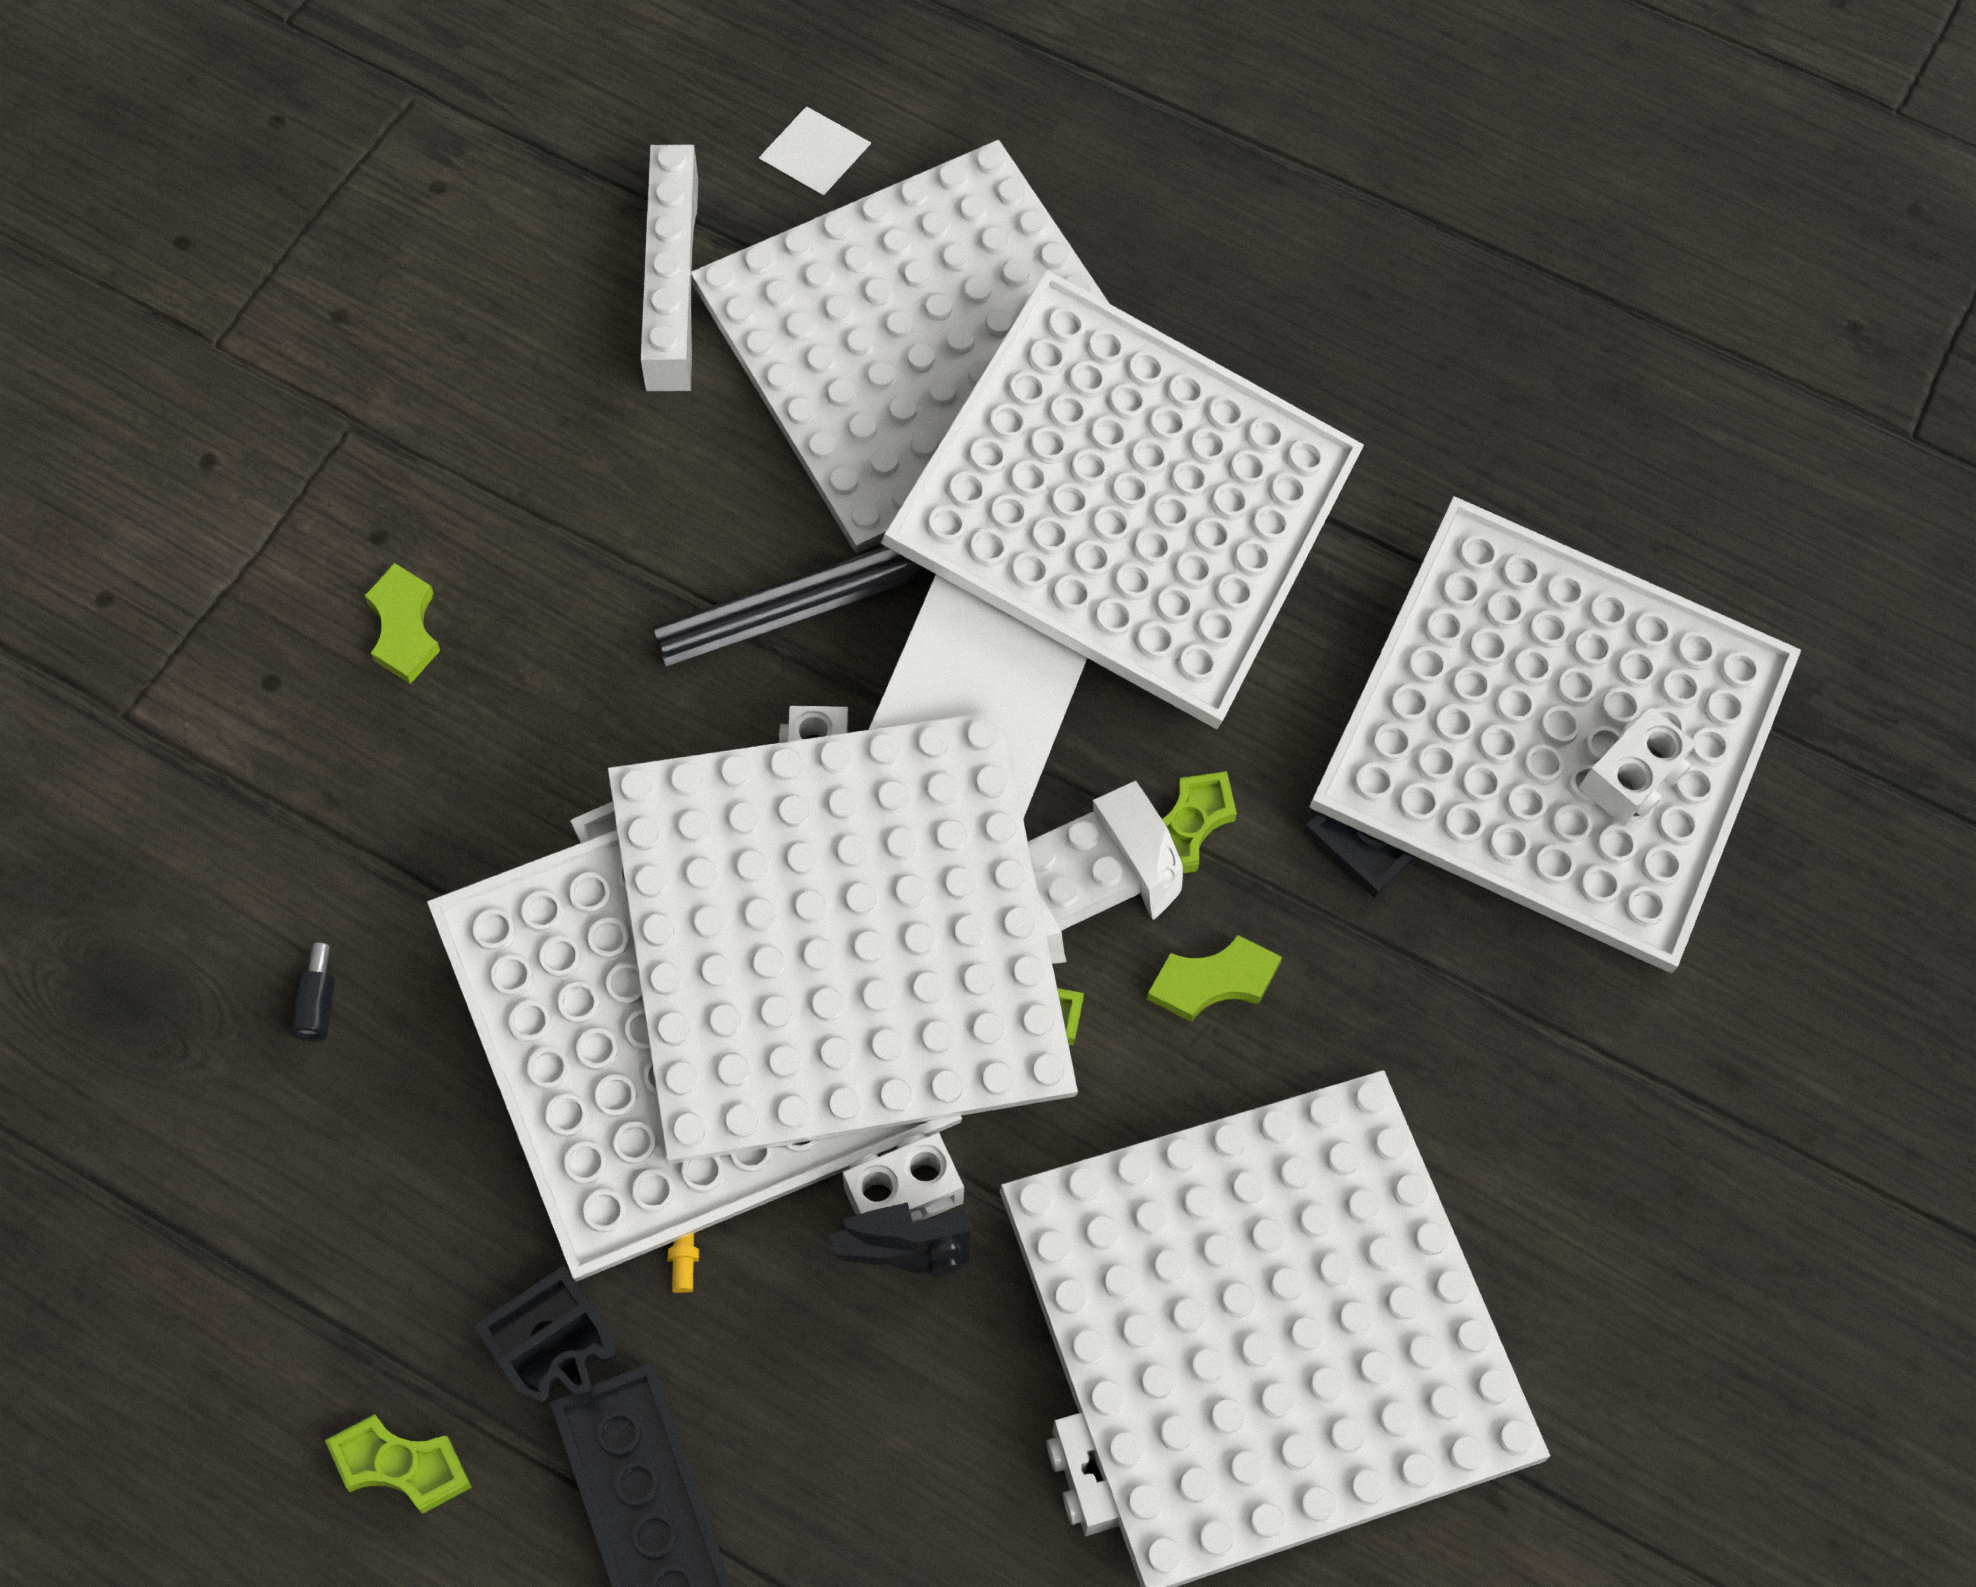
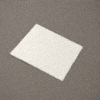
[759,106,871,195]

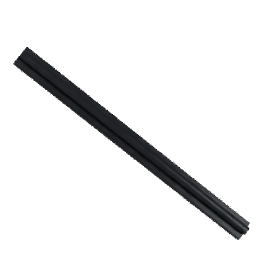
[652,546,935,667]

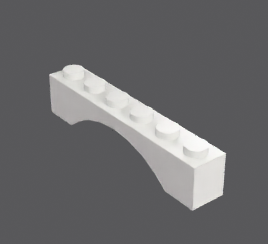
[641,145,698,391]

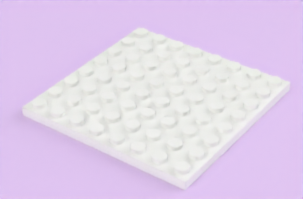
[691,140,1109,554]
[881,270,1364,729]
[1309,496,1801,974]
[608,711,1078,1165]
[427,830,962,1282]
[1000,1070,1550,1587]

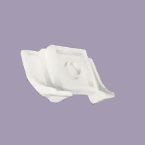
[1028,781,1183,964]

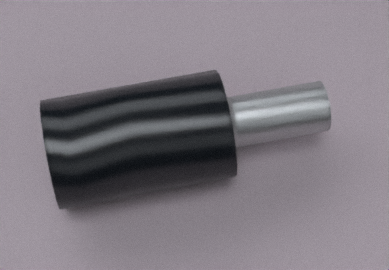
[289,943,335,1042]

